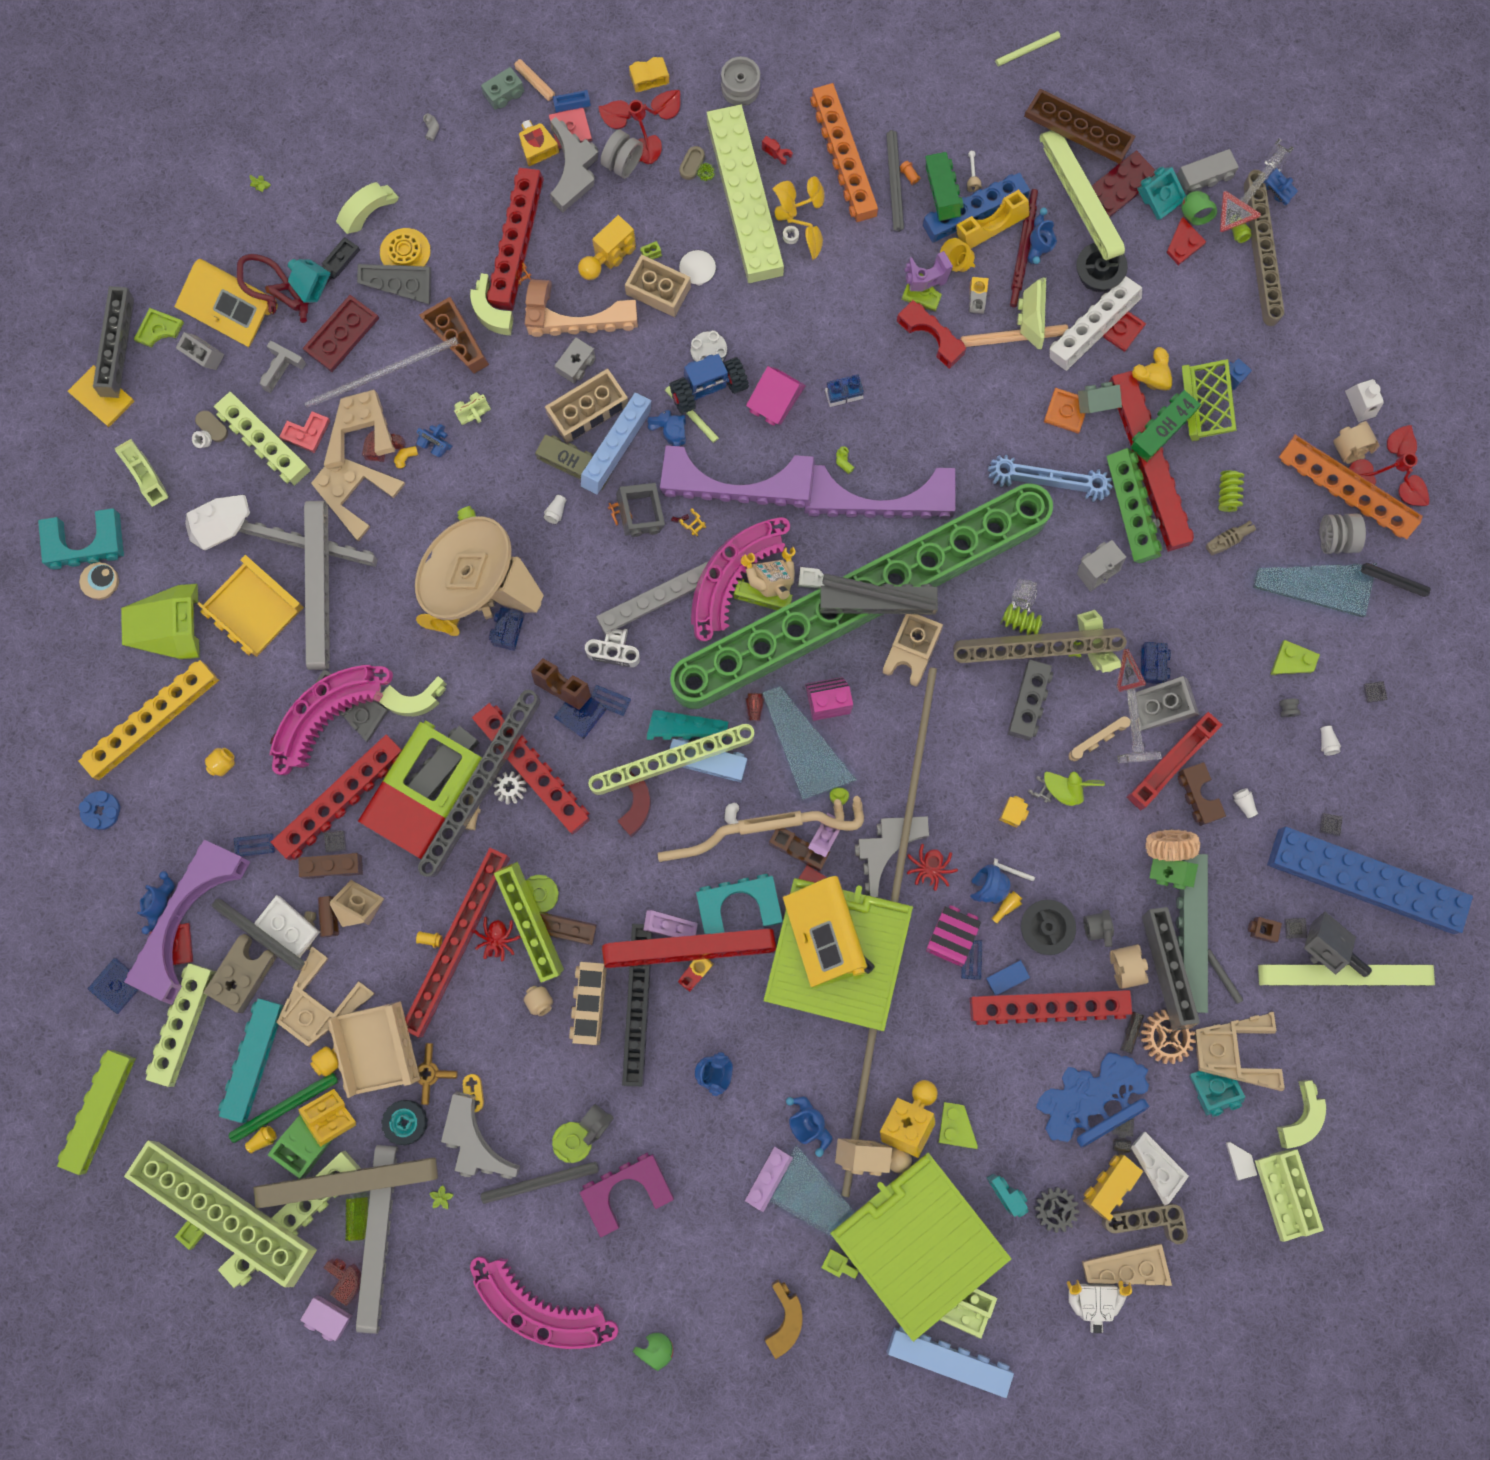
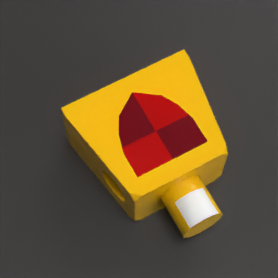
[519,120,559,167]

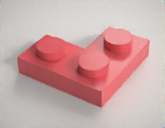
[279,412,330,453]

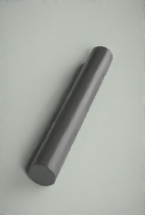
[1208,949,1243,1004]

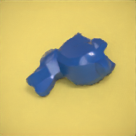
[647,410,686,446]

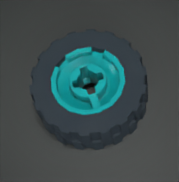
[381,1100,428,1146]

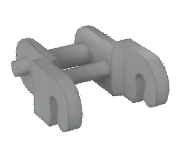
[1028,776,1052,803]

